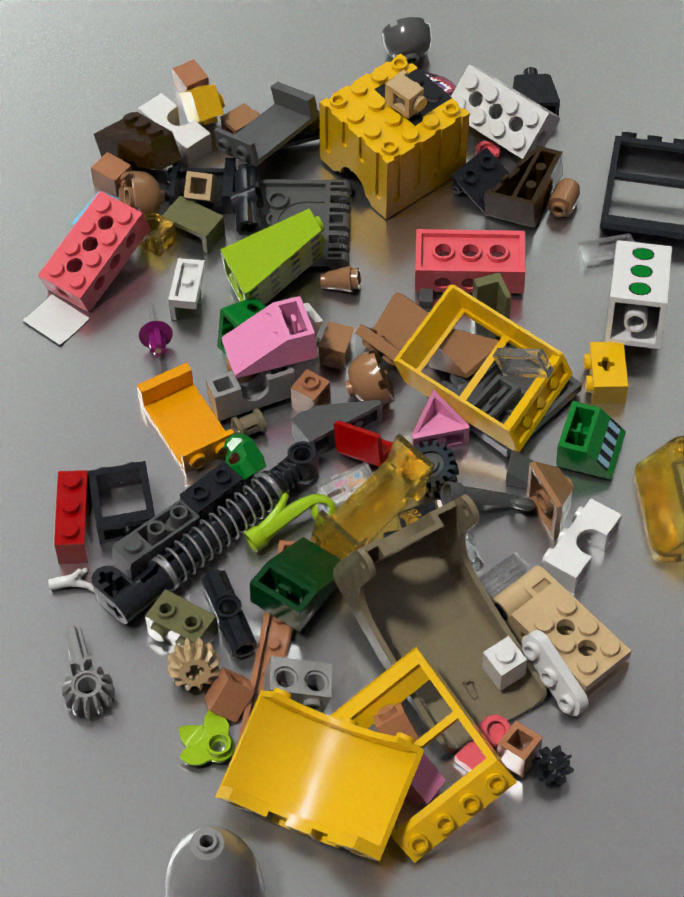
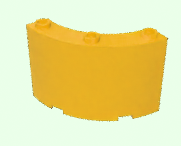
[215,687,425,861]

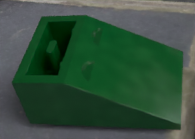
[250,537,341,632]

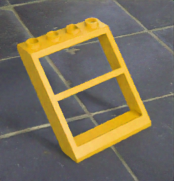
[393,285,573,452]
[330,646,517,863]

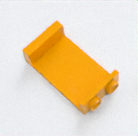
[136,362,234,473]

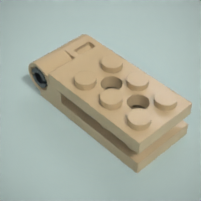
[491,566,632,701]

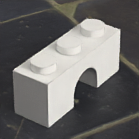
[138,93,212,166]
[542,499,622,594]

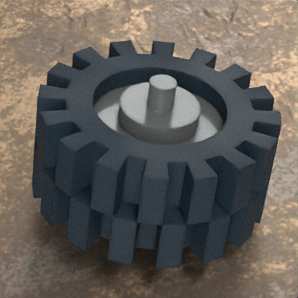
[404,440,459,498]

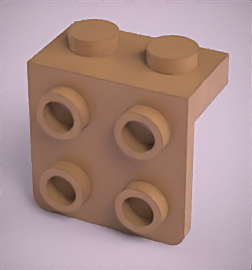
[355,293,429,366]

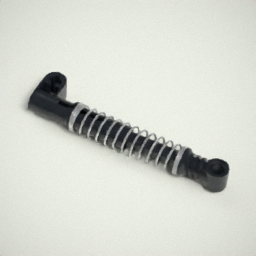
[91,441,319,624]

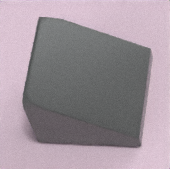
[506,450,533,488]

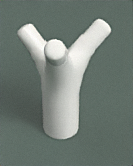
[48,568,95,592]

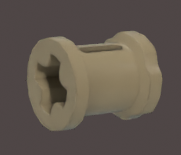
[231,408,267,436]

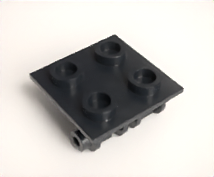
[451,147,510,215]

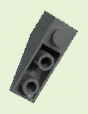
[112,499,200,580]

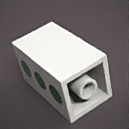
[604,240,672,349]

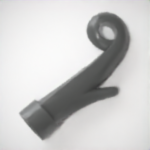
[441,481,536,511]

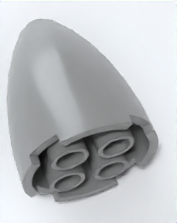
[165,826,265,897]

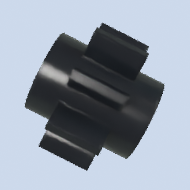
[532,745,574,787]

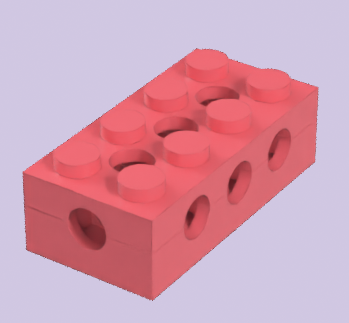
[38,191,151,313]
[415,229,526,293]

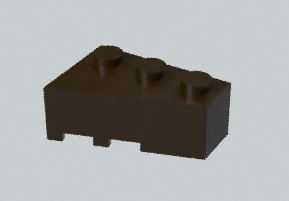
[93,112,182,171]
[484,146,563,228]

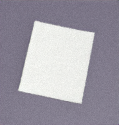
[22,294,89,345]

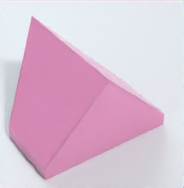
[412,389,469,453]

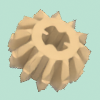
[167,637,220,691]

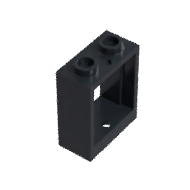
[88,461,155,544]

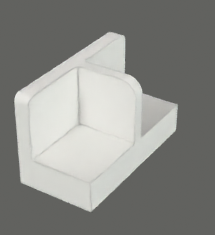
[168,258,206,320]

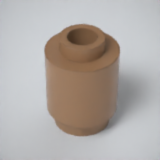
[547,178,580,217]

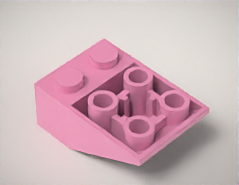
[221,296,318,378]

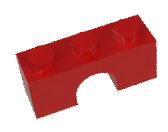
[54,470,91,564]

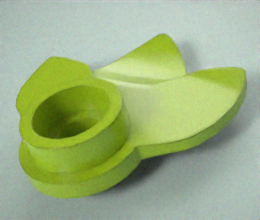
[179,710,235,766]

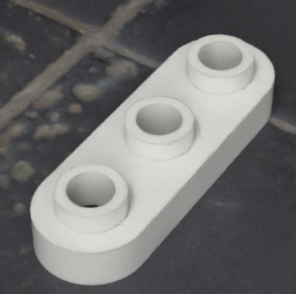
[522,630,589,716]

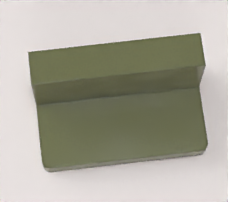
[473,272,511,319]

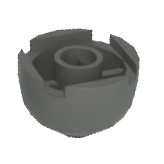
[382,17,432,64]

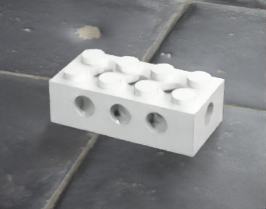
[451,64,561,159]

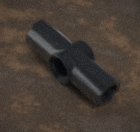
[230,163,264,236]
[201,569,257,658]

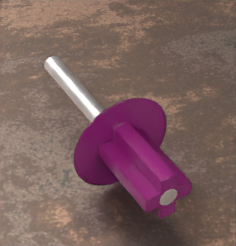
[138,304,173,358]

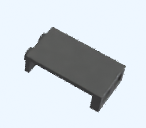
[214,81,319,167]

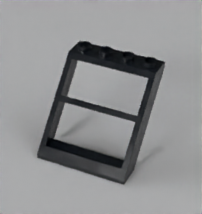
[600,132,684,239]

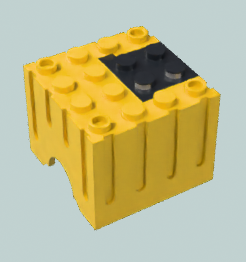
[319,54,470,219]

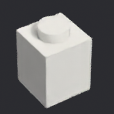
[482,636,527,691]

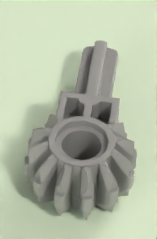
[61,625,115,719]

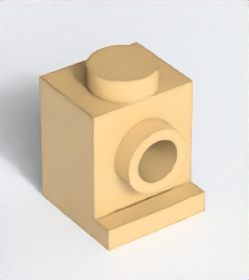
[385,70,427,119]

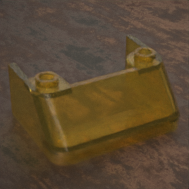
[310,433,435,559]
[634,436,684,563]

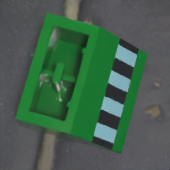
[555,401,626,480]

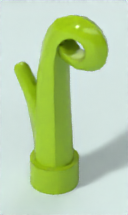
[243,493,337,553]

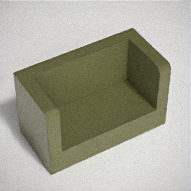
[162,196,226,253]

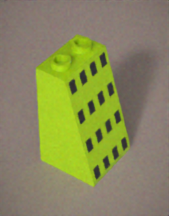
[220,208,326,305]

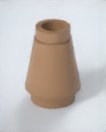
[320,265,361,292]

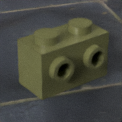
[145,589,218,647]

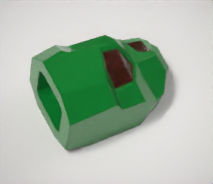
[224,433,266,482]

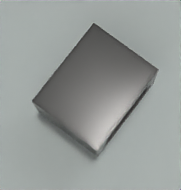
[419,288,433,309]

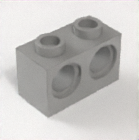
[264,656,332,711]

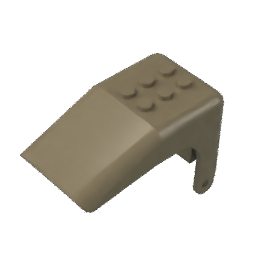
[333,494,547,754]

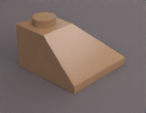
[428,328,499,378]
[526,461,574,541]

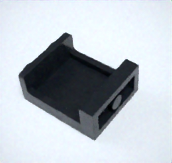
[165,158,237,214]

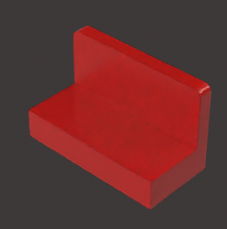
[333,420,399,467]

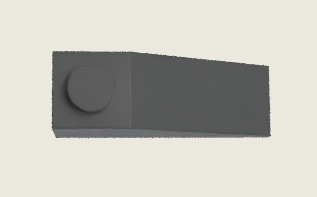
[291,400,382,455]

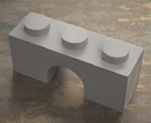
[205,365,296,421]

